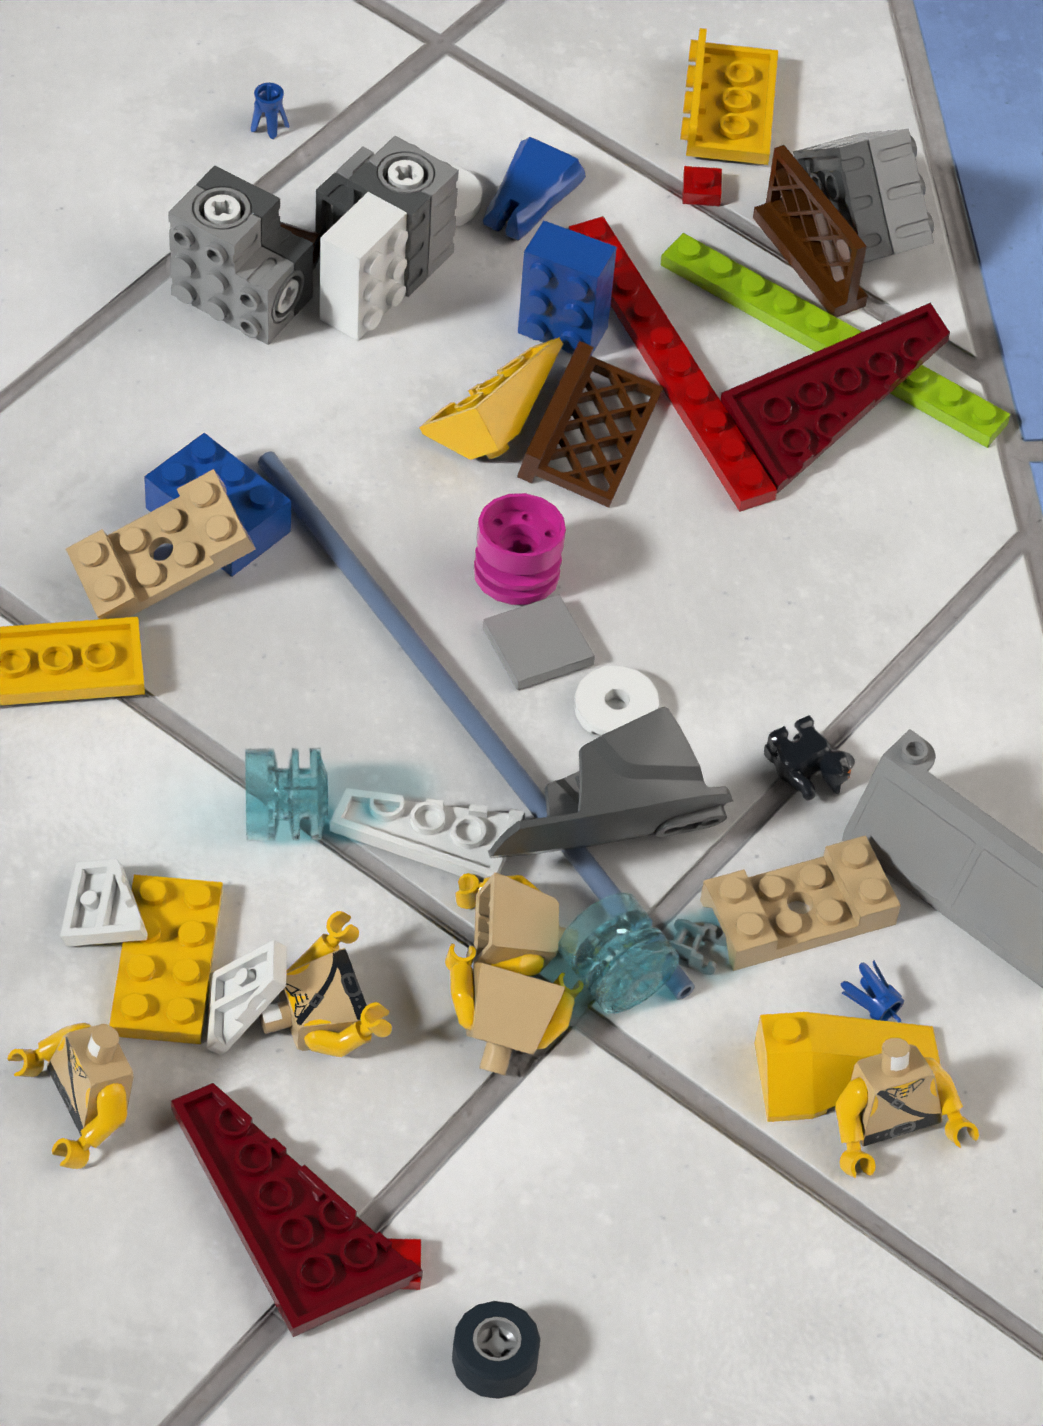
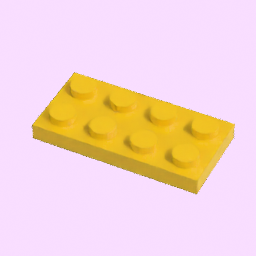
[0,617,145,706]
[109,874,223,1044]

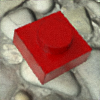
[682,166,722,206]

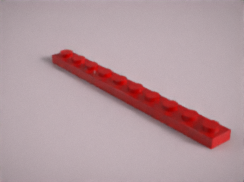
[568,216,777,512]

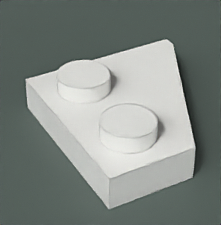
[60,858,148,947]
[207,940,287,1056]

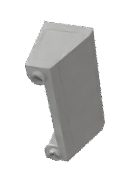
[842,729,1043,988]

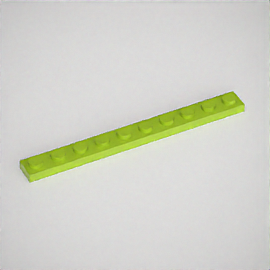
[660,233,1010,448]

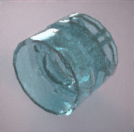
[245,748,328,841]
[558,893,679,1014]

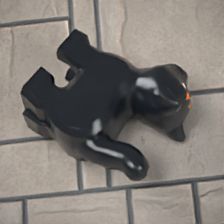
[764,715,855,801]

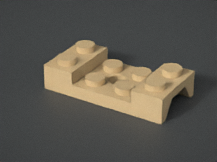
[66,469,256,619]
[700,835,901,971]

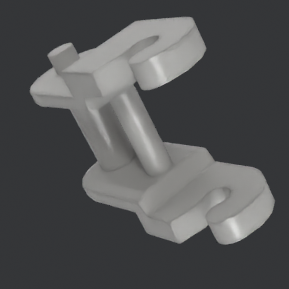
[664,919,727,975]

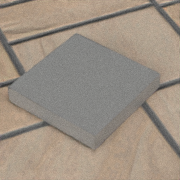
[483,594,595,690]

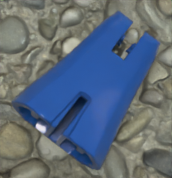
[483,137,586,241]

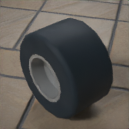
[452,1301,541,1399]

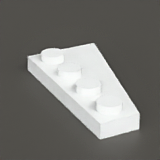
[330,788,525,882]

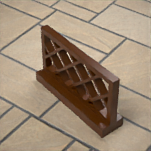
[753,145,868,318]
[517,341,664,508]

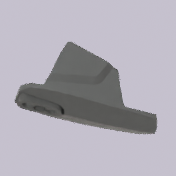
[488,707,733,858]

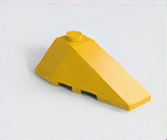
[419,337,563,460]
[754,1012,941,1122]

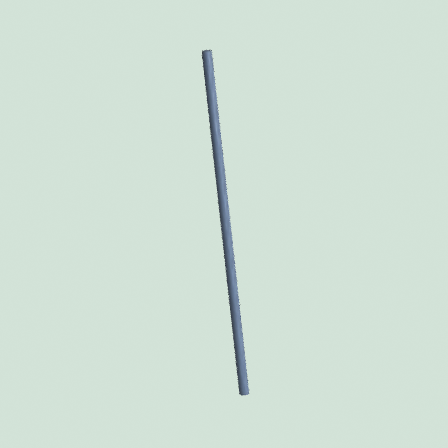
[258,451,695,1000]

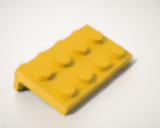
[680,28,778,165]

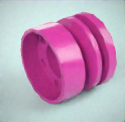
[473,493,566,605]

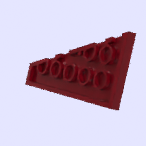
[721,302,950,494]
[171,1083,423,1337]

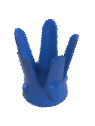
[251,82,290,139]
[840,960,904,1022]

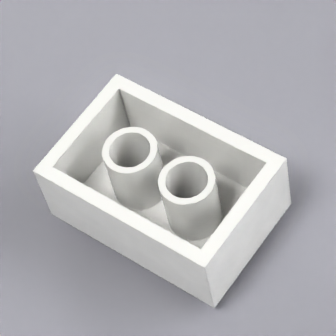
[320,192,408,341]

